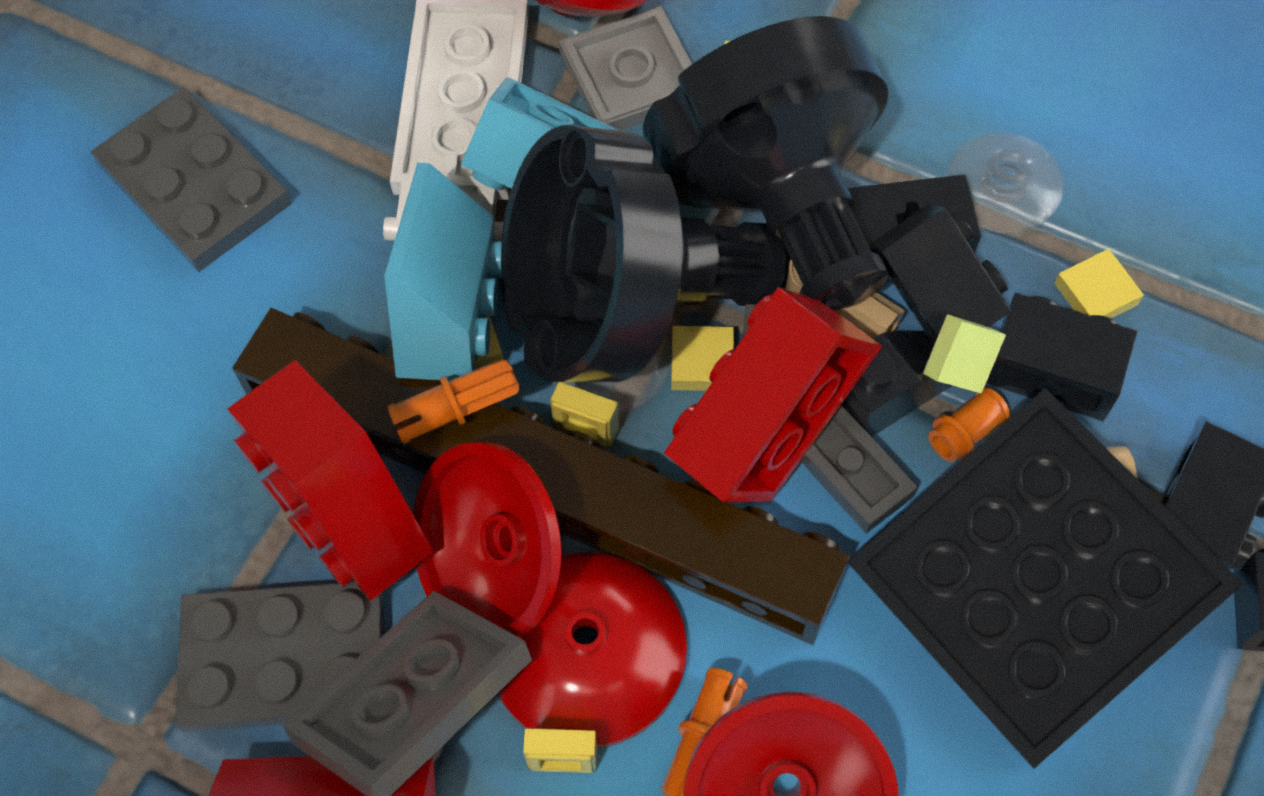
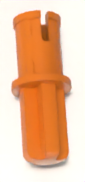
[387,359,519,444]
[662,668,748,796]

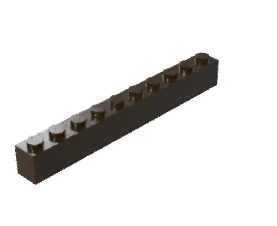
[232,308,850,645]

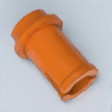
[928,387,1010,462]

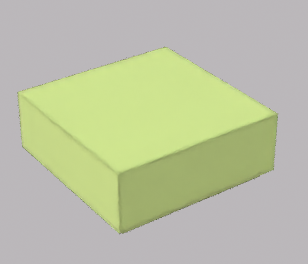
[923,314,1006,393]

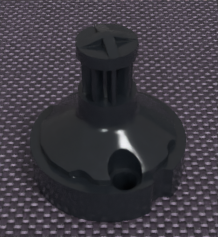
[642,16,889,311]
[501,125,786,382]

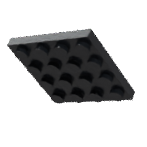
[848,388,1243,770]

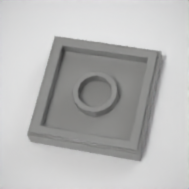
[559,6,692,130]

